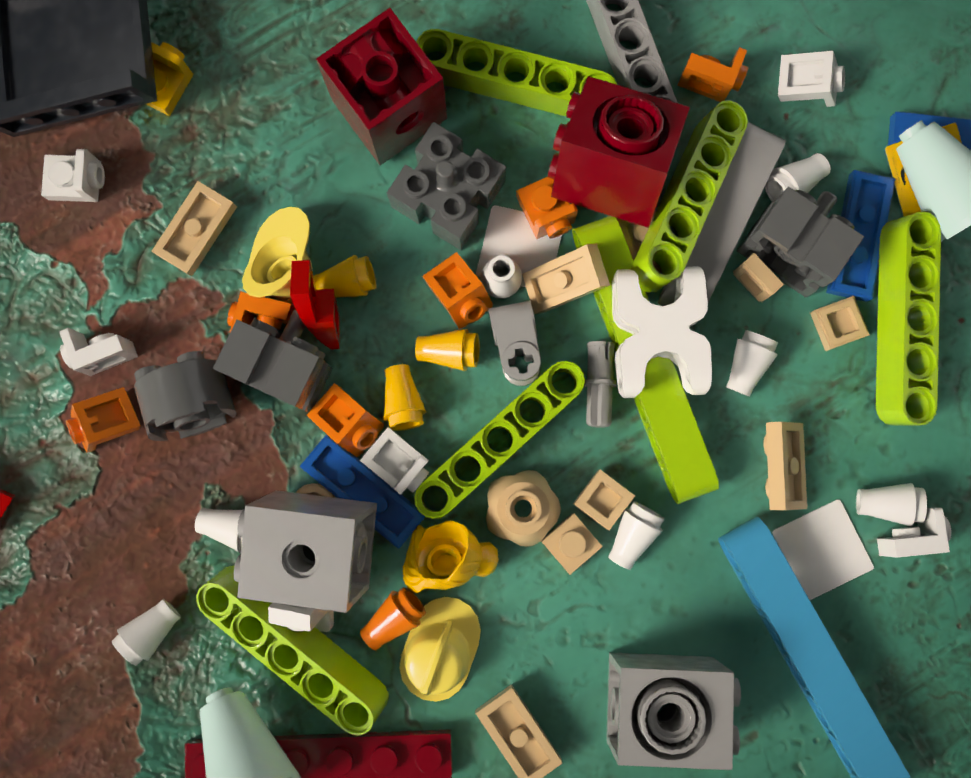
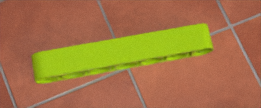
[572,216,719,505]

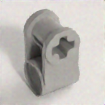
[488,300,541,386]

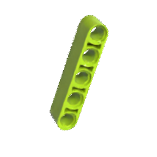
[416,29,617,117]
[631,100,748,292]
[876,211,941,426]
[414,361,585,519]
[196,565,389,736]

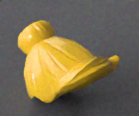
[403,521,499,593]

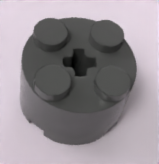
[134,351,236,441]

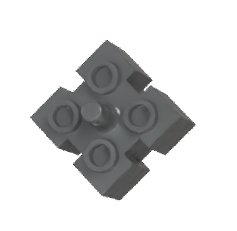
[386,122,506,250]
[737,186,864,297]
[213,310,333,412]

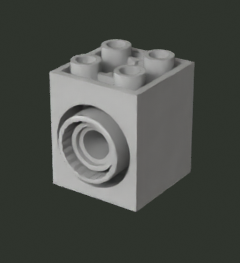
[234,490,377,613]
[607,652,741,770]

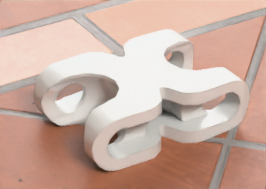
[612,266,712,398]

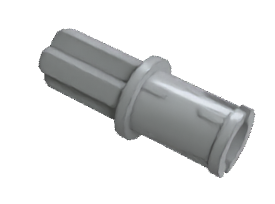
[584,341,617,428]

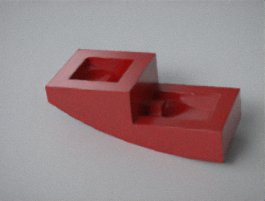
[290,260,340,350]

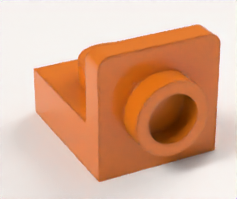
[677,47,749,102]
[516,177,578,239]
[422,252,493,329]
[227,291,296,332]
[306,383,384,457]
[66,387,141,453]

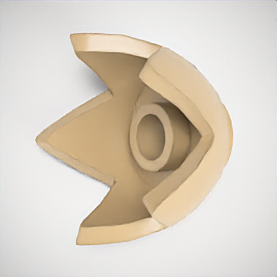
[486,470,561,547]

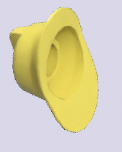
[242,207,313,304]
[399,597,481,702]

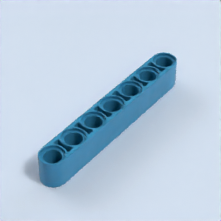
[718,516,911,778]

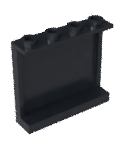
[0,0,157,137]

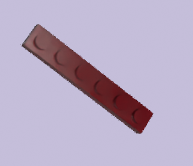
[185,729,452,778]

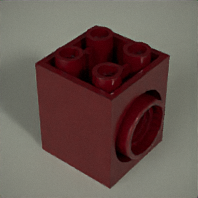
[316,8,447,166]
[548,76,690,228]

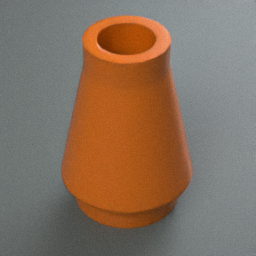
[360,587,426,651]

